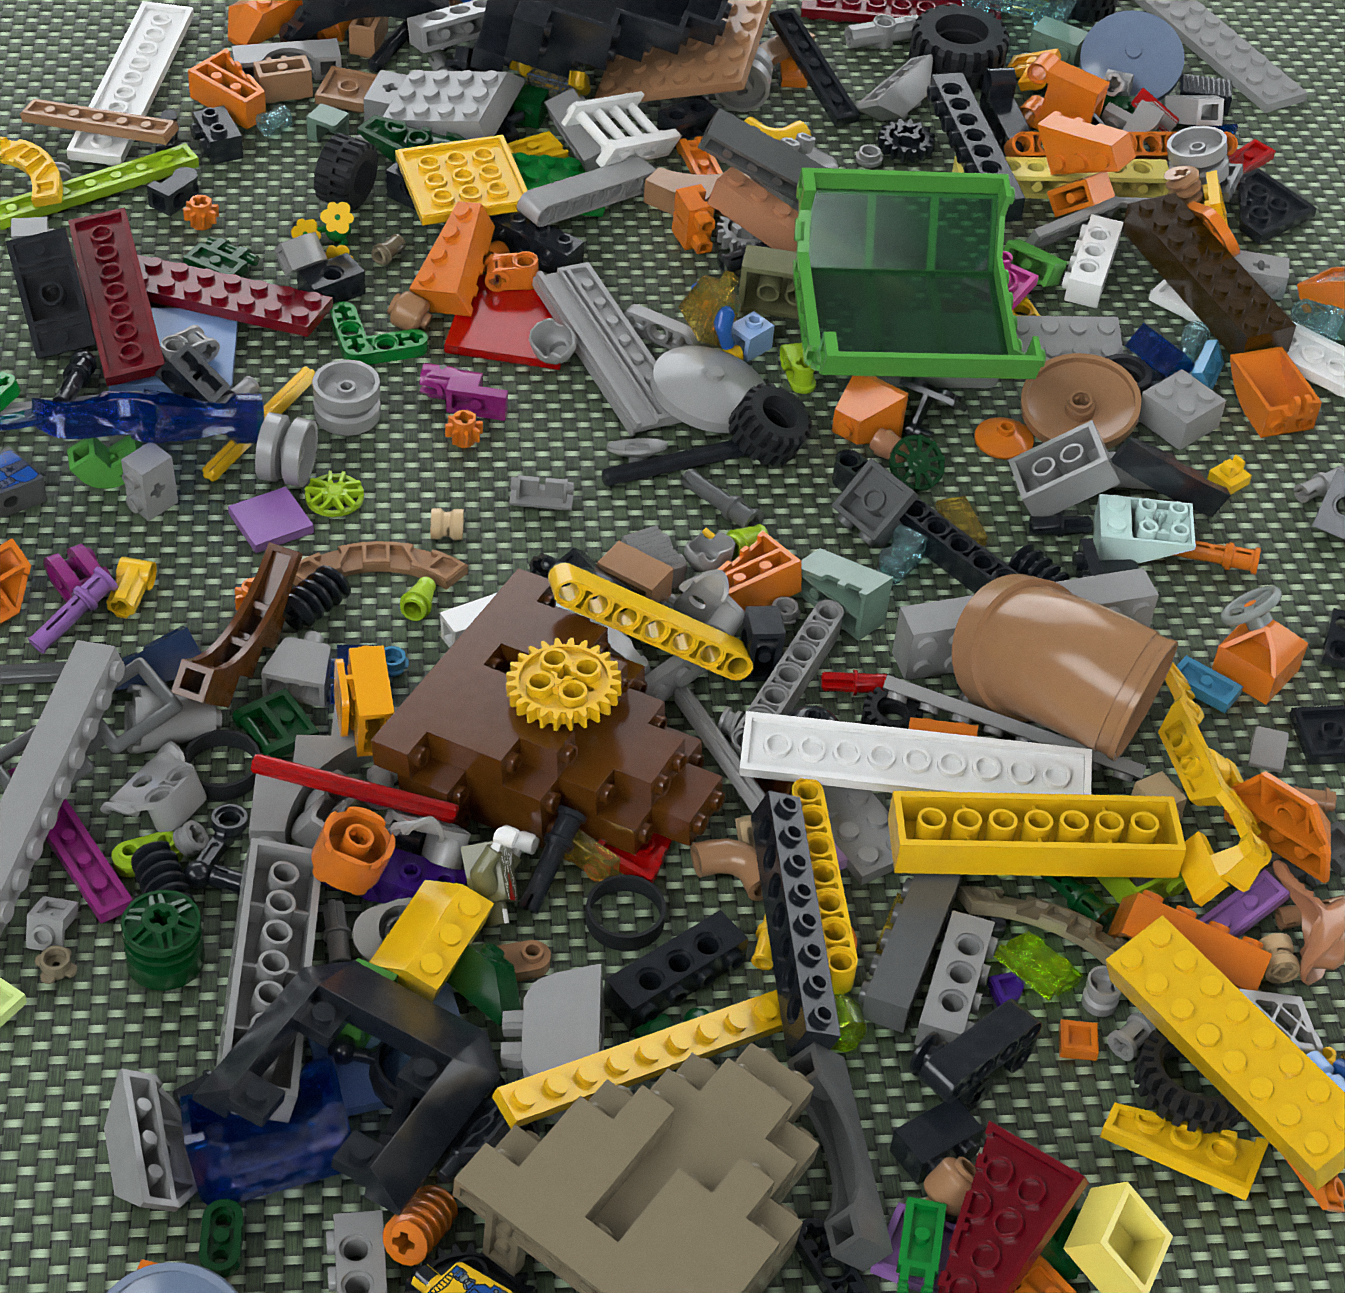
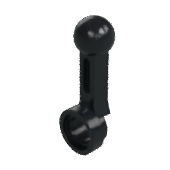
[183,804,248,890]

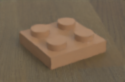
[315,66,378,113]

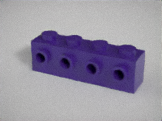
[321,848,468,904]

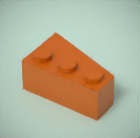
[1037,111,1136,175]
[704,531,802,612]

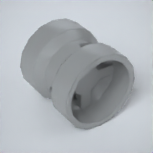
[1081,966,1122,1017]

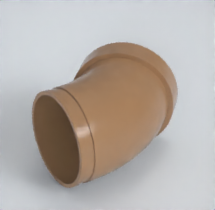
[952,574,1178,761]

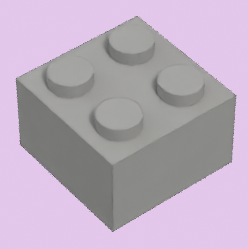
[1139,369,1226,451]

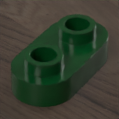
[199,1199,244,1278]

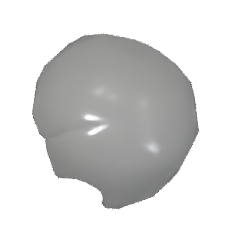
[529,318,577,364]
[684,532,736,572]

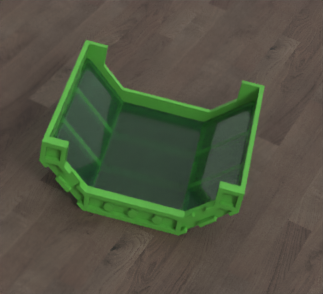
[792,168,1046,379]

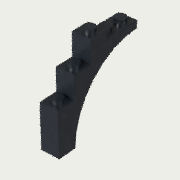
[279,0,450,42]

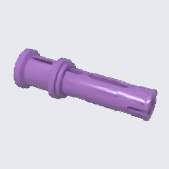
[28,566,118,654]

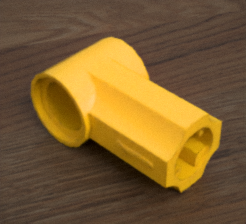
[106,557,157,619]

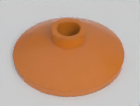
[974,417,1034,460]

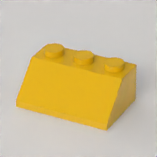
[369,880,494,1002]

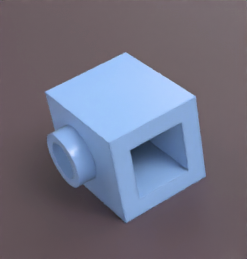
[731,311,775,362]

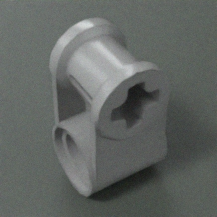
[161,325,220,363]

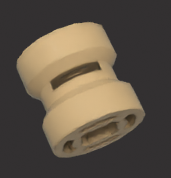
[430,508,464,540]
[1259,933,1300,984]

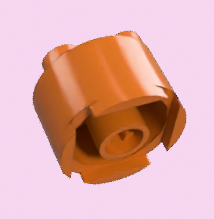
[311,806,395,896]

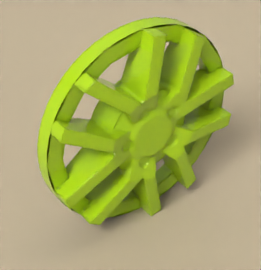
[305,471,364,517]

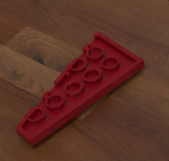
[937,1120,1089,1293]

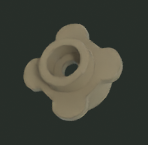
[35,946,78,984]

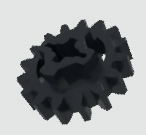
[877,119,936,163]

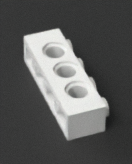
[1061,214,1124,308]

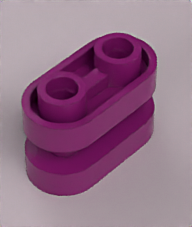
[43,543,112,603]

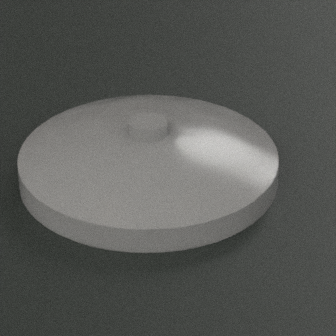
[650,346,766,433]

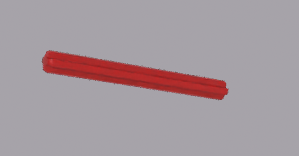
[251,754,459,823]

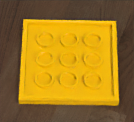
[395,135,528,226]

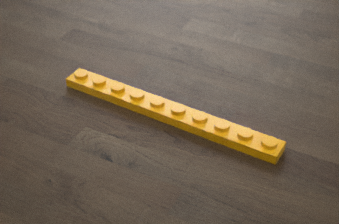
[492,990,783,1129]

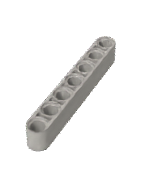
[517,156,656,227]
[730,600,844,760]

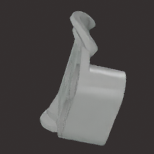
[668,569,745,648]
[100,741,207,832]
[383,808,470,870]

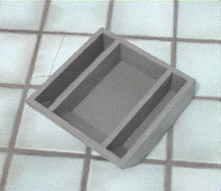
[383,70,525,139]

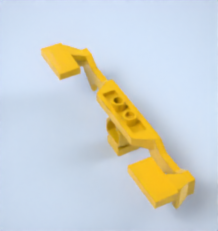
[1158,662,1272,907]

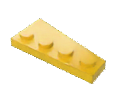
[1100,1102,1269,1201]

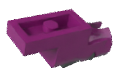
[419,363,508,421]

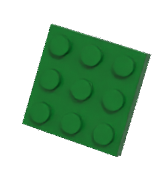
[511,152,605,217]

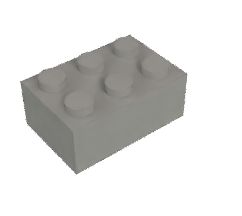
[1008,420,1121,517]

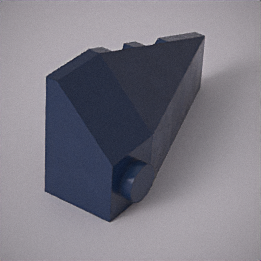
[115,626,201,690]

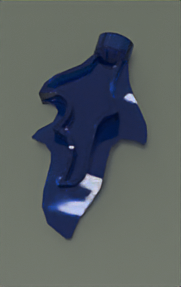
[0,389,264,444]

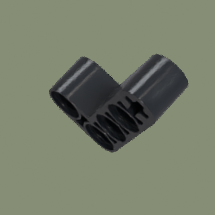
[980,67,1031,157]
[918,999,1042,1103]

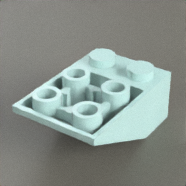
[1093,494,1196,564]

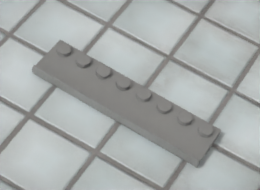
[532,262,682,436]

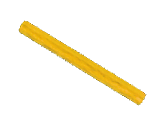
[202,366,315,482]

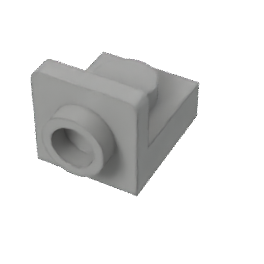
[26,896,78,951]

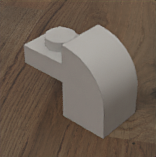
[1101,100,1165,145]
[274,232,328,276]

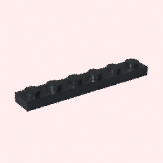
[769,8,860,127]

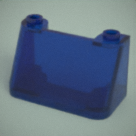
[179,1055,352,1205]

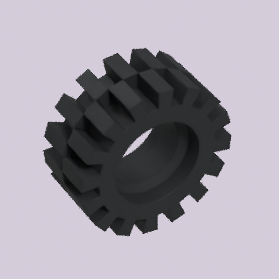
[861,687,924,729]

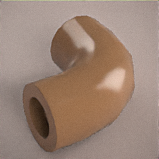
[690,838,763,901]

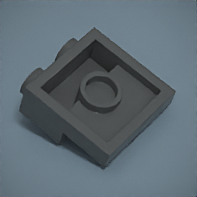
[831,458,919,548]

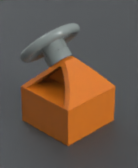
[1212,586,1308,705]

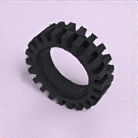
[1134,1030,1244,1133]

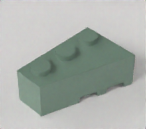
[797,548,893,641]

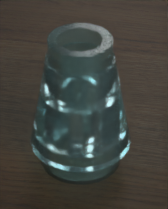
[1178,321,1210,363]

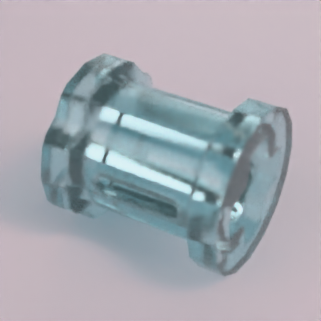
[256,104,292,137]

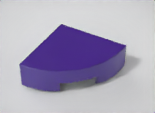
[987,970,1025,1008]

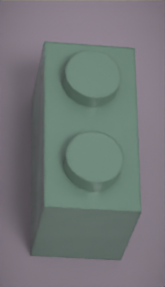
[1028,16,1088,66]

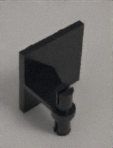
[899,377,968,440]

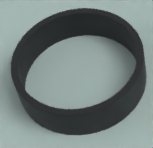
[184,729,260,801]
[586,875,666,951]

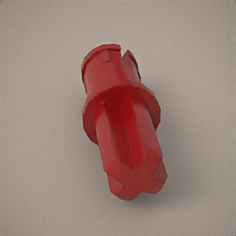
[820,669,887,696]

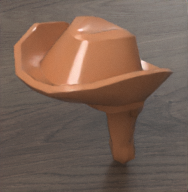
[1272,860,1345,986]

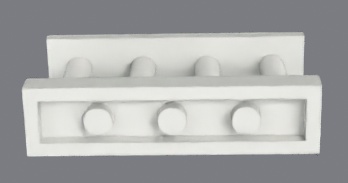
[561,91,682,168]

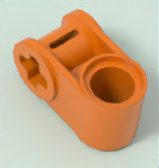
[483,251,539,292]

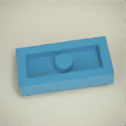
[1191,339,1224,390]
[1177,655,1243,714]

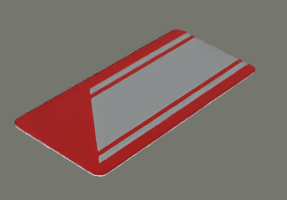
[1131,88,1179,132]

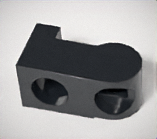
[147,167,199,217]
[1320,608,1345,670]

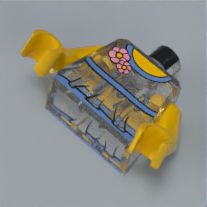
[509,60,591,99]

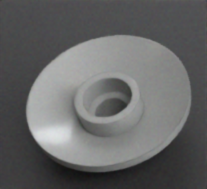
[606,438,668,463]

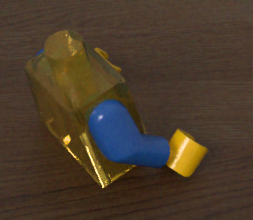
[678,271,744,360]

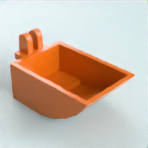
[1230,346,1322,438]

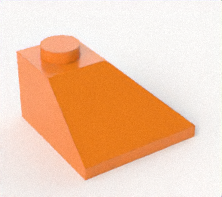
[832,376,909,445]

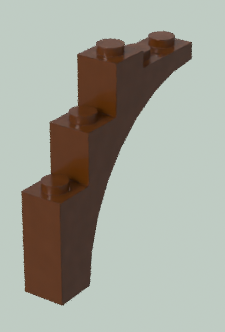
[171,542,303,708]

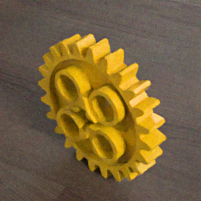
[506,638,621,731]

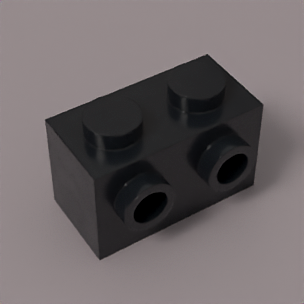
[190,106,243,165]

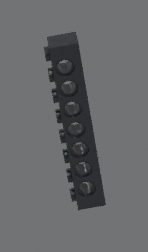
[927,73,1025,222]
[386,162,584,274]
[750,791,841,1057]

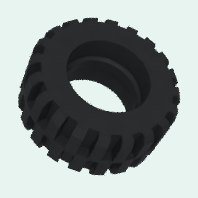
[908,4,1010,92]

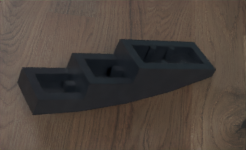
[1110,437,1231,517]

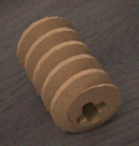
[1164,166,1205,205]

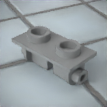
[509,474,574,511]

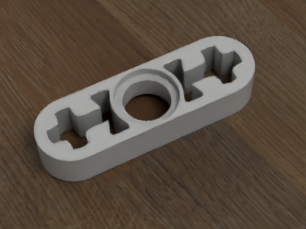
[624,304,701,350]

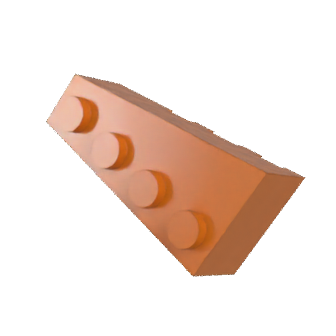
[409,201,495,316]

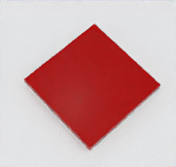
[444,275,562,370]

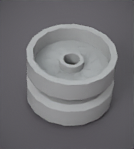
[714,46,773,112]
[1167,126,1229,189]
[312,359,381,436]
[255,412,318,487]

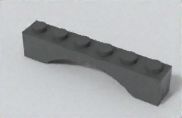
[787,1042,893,1272]

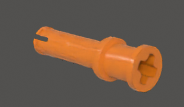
[1171,540,1261,575]

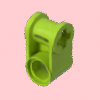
[780,342,816,394]

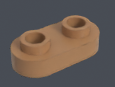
[498,940,551,981]

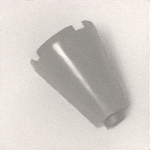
[124,684,222,754]

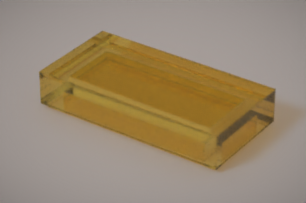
[935,496,988,546]

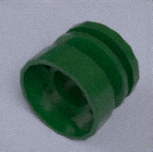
[121,890,205,991]

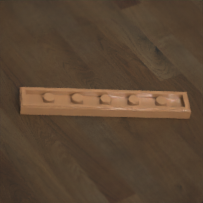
[20,99,179,145]

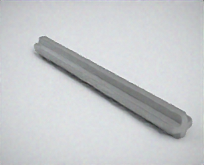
[674,686,765,813]

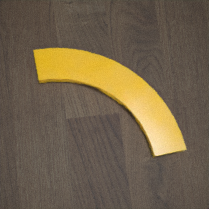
[0,137,63,207]

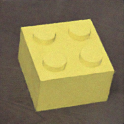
[1063,1182,1173,1293]

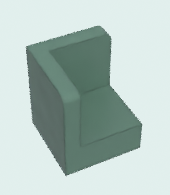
[306,103,349,142]

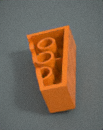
[1107,890,1272,991]

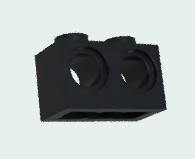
[657,95,718,149]
[154,342,231,418]

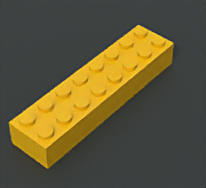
[888,791,1187,878]
[1105,915,1345,1191]

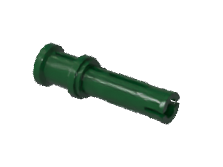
[1040,876,1116,929]

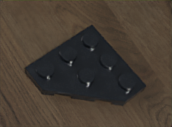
[1237,168,1317,244]

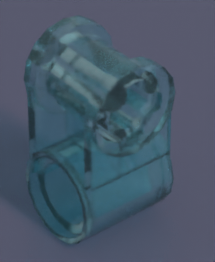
[1291,299,1345,342]

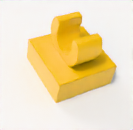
[1207,455,1252,494]

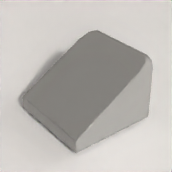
[1248,726,1289,773]

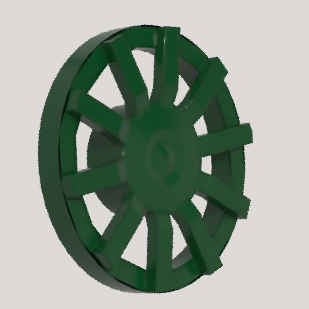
[889,435,945,492]

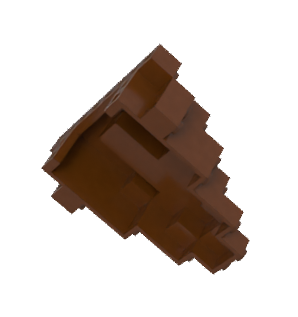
[371,568,725,855]

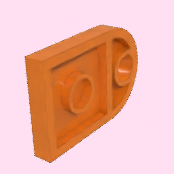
[1187,201,1240,257]

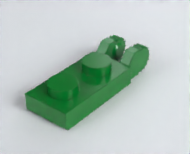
[896,1196,947,1293]

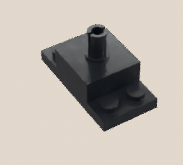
[5,227,97,360]

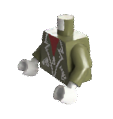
[461,825,540,927]

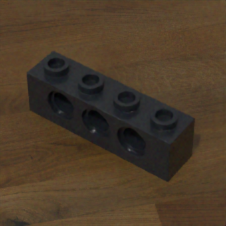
[604,910,748,1031]

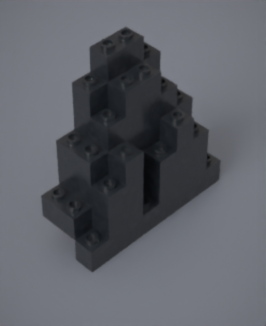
[470,0,733,79]

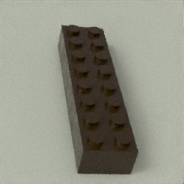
[1122,193,1297,355]

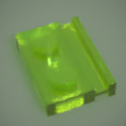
[994,931,1083,1001]

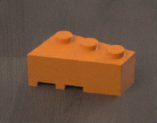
[188,48,266,130]

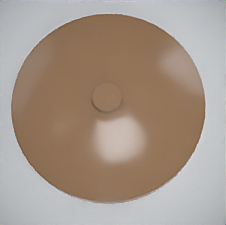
[1020,353,1142,449]

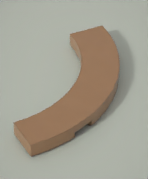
[293,541,468,590]

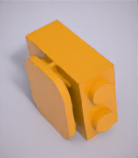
[334,645,394,757]

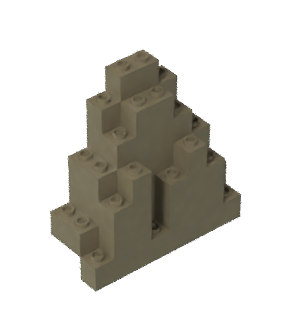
[453,1042,820,1293]

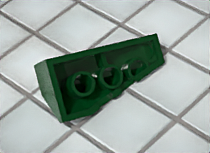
[357,115,468,163]

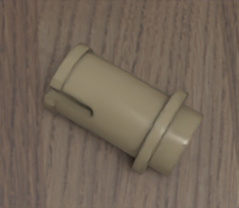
[371,234,406,265]

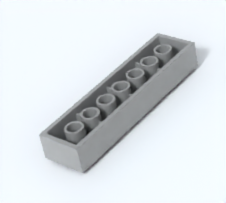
[892,568,1159,680]
[216,838,321,1123]

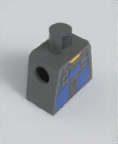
[0,446,47,518]

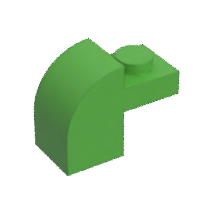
[67,432,142,489]

